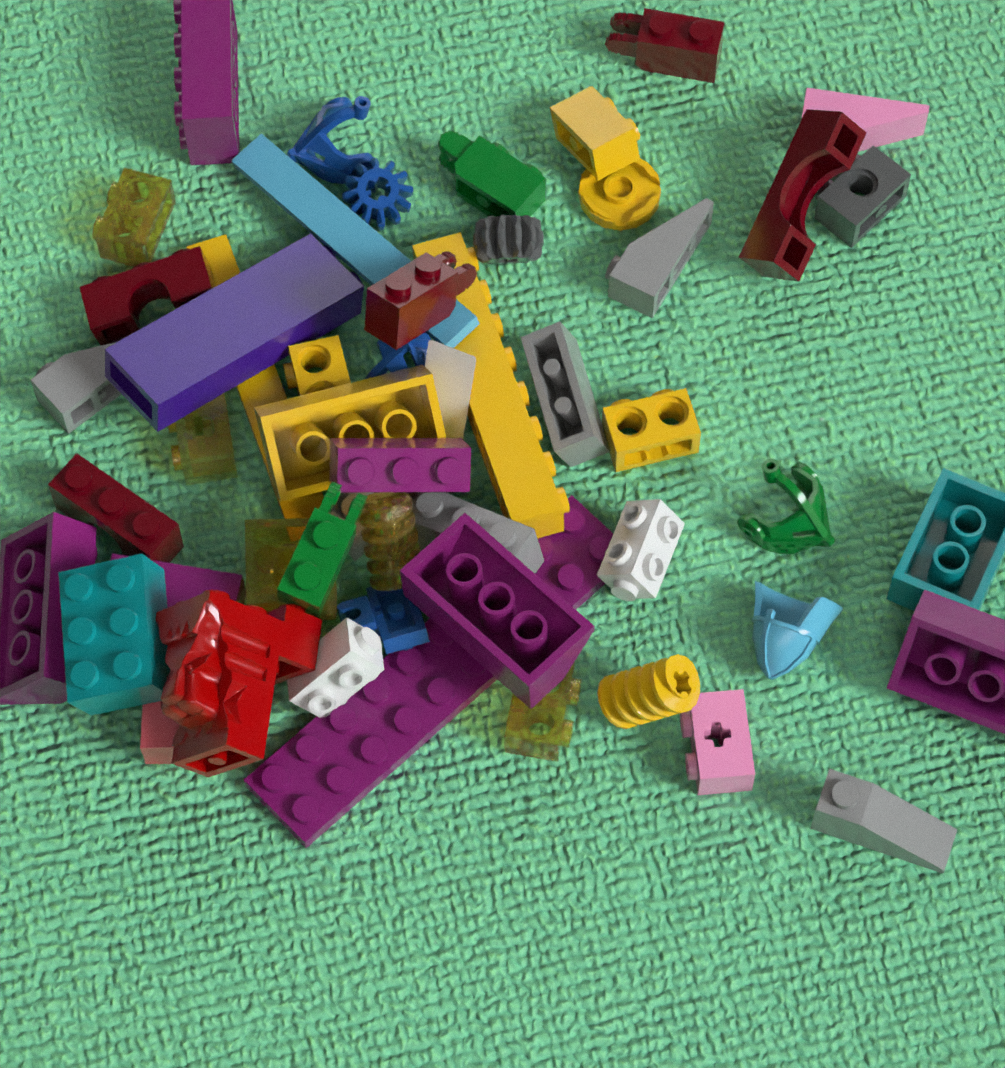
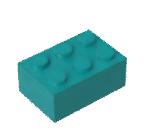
[886,468,1005,611]
[58,554,171,716]

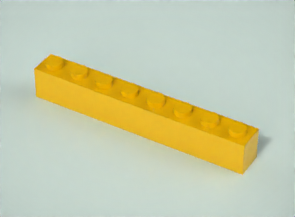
[412,232,570,539]

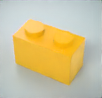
[550,86,640,181]

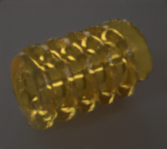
[358,492,421,591]

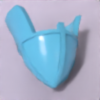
[752,581,843,680]

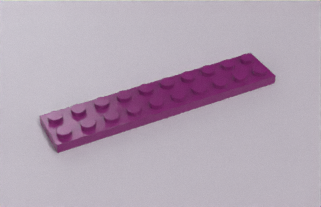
[244,495,613,848]

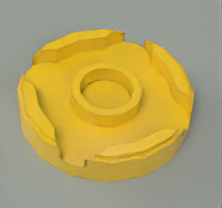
[578,158,661,231]

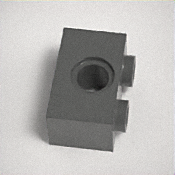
[814,145,911,248]

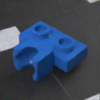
[337,578,430,654]

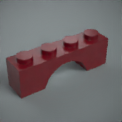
[739,109,867,282]

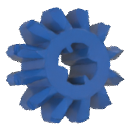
[342,157,413,230]

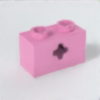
[680,689,755,795]

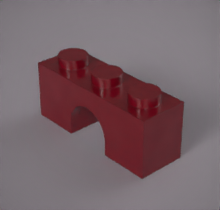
[79,246,216,346]
[48,453,184,563]

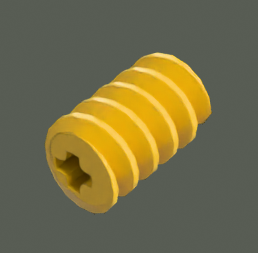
[597,654,700,729]

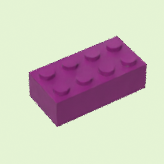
[173,0,240,165]
[887,589,1005,734]

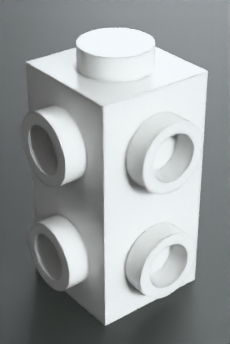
[597,499,685,601]
[287,617,384,718]

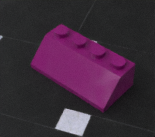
[0,512,97,705]
[400,513,595,709]

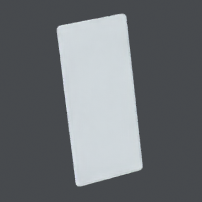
[425,340,476,439]

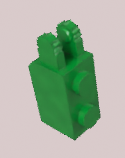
[438,130,546,217]
[277,481,368,618]

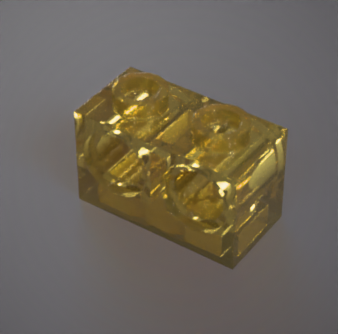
[92,168,176,267]
[504,662,582,762]

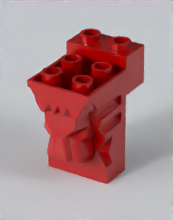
[156,589,322,778]

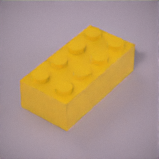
[254,365,447,502]

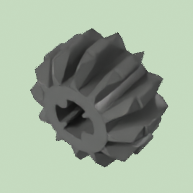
[473,214,544,265]

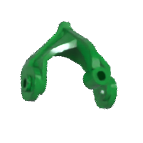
[737,459,835,554]

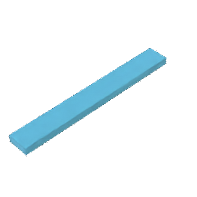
[231,133,480,348]

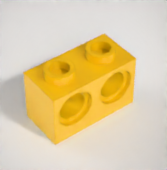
[283,335,351,396]
[602,388,701,472]

